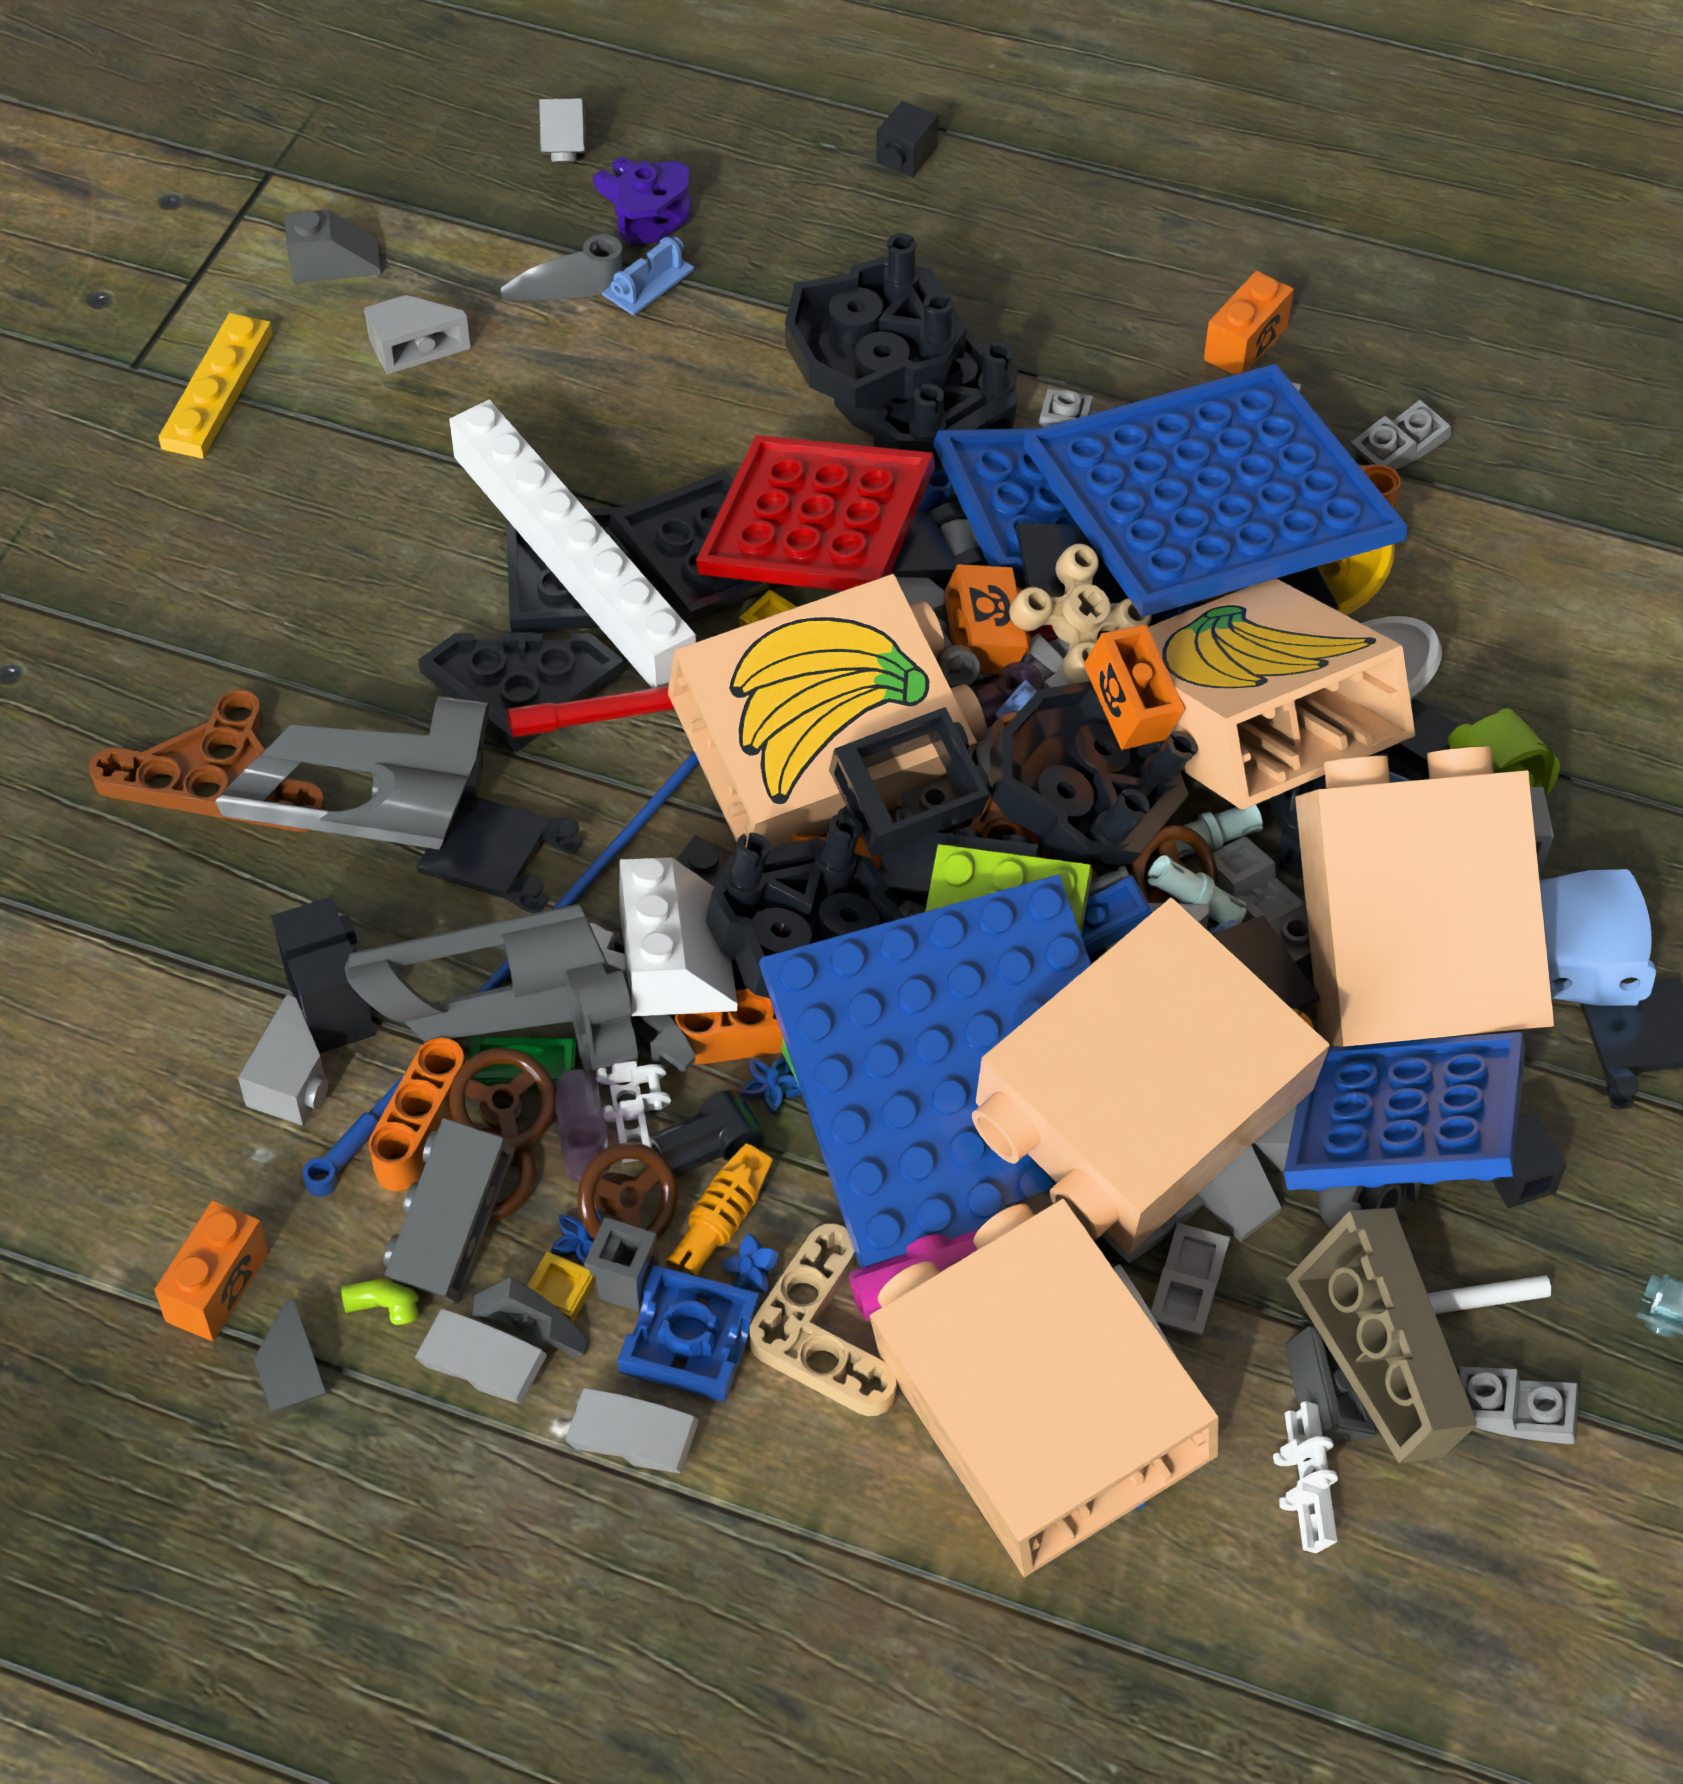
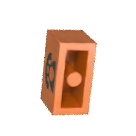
[1204,271,1294,375]
[943,564,1031,675]
[1084,624,1185,750]
[154,1201,269,1342]

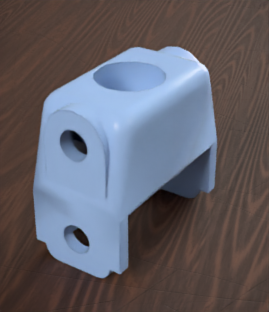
[1539,869,1656,1006]

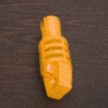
[666,1143,773,1277]

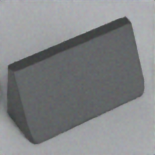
[1286,1326,1376,1443]

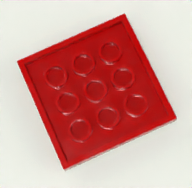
[696,435,935,591]

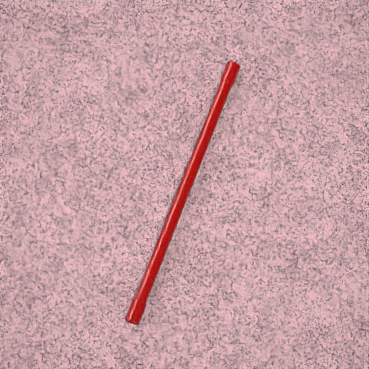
[507,625,1059,738]

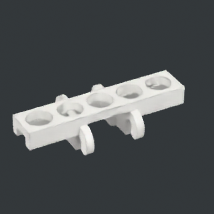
[596,1061,671,1163]
[1273,1401,1338,1553]

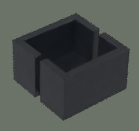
[271,896,379,1054]

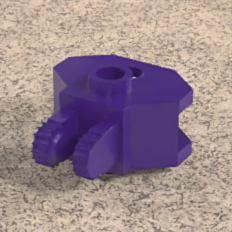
[593,156,691,245]

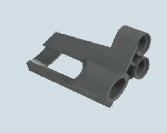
[215,695,489,850]
[344,904,638,1072]

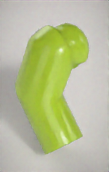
[341,1278,419,1325]

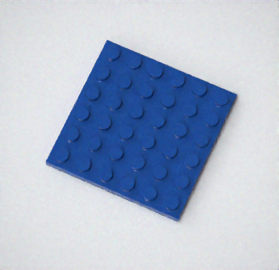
[1024,364,1407,617]
[759,875,1091,1269]

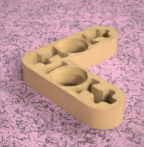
[750,1224,897,1416]

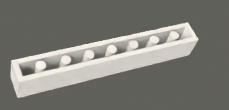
[449,399,696,688]

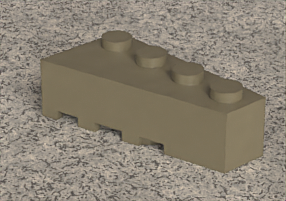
[1286,1208,1478,1464]

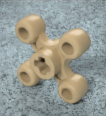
[1009,544,1152,683]

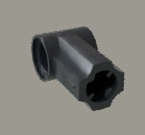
[649,1090,765,1178]

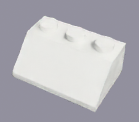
[619,857,737,1016]

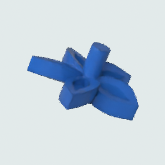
[741,1057,802,1115]
[551,1210,601,1266]
[721,1233,779,1293]

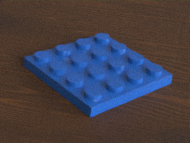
[933,428,1077,577]
[1284,1032,1525,1191]

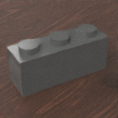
[384,1118,516,1303]

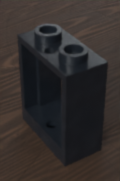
[829,707,991,857]

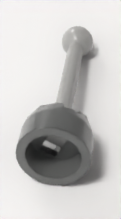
[938,619,980,687]

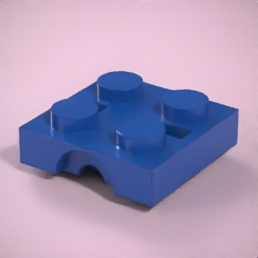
[617,1265,760,1403]

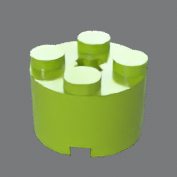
[1448,708,1560,796]

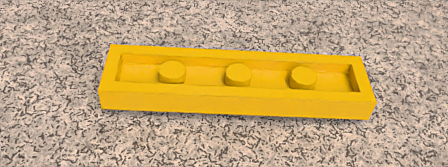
[158,313,273,459]

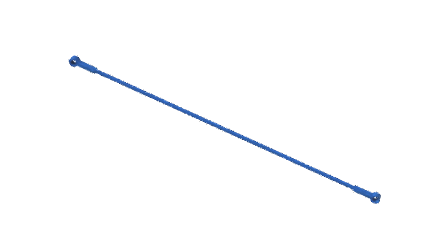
[302,470,952,1196]

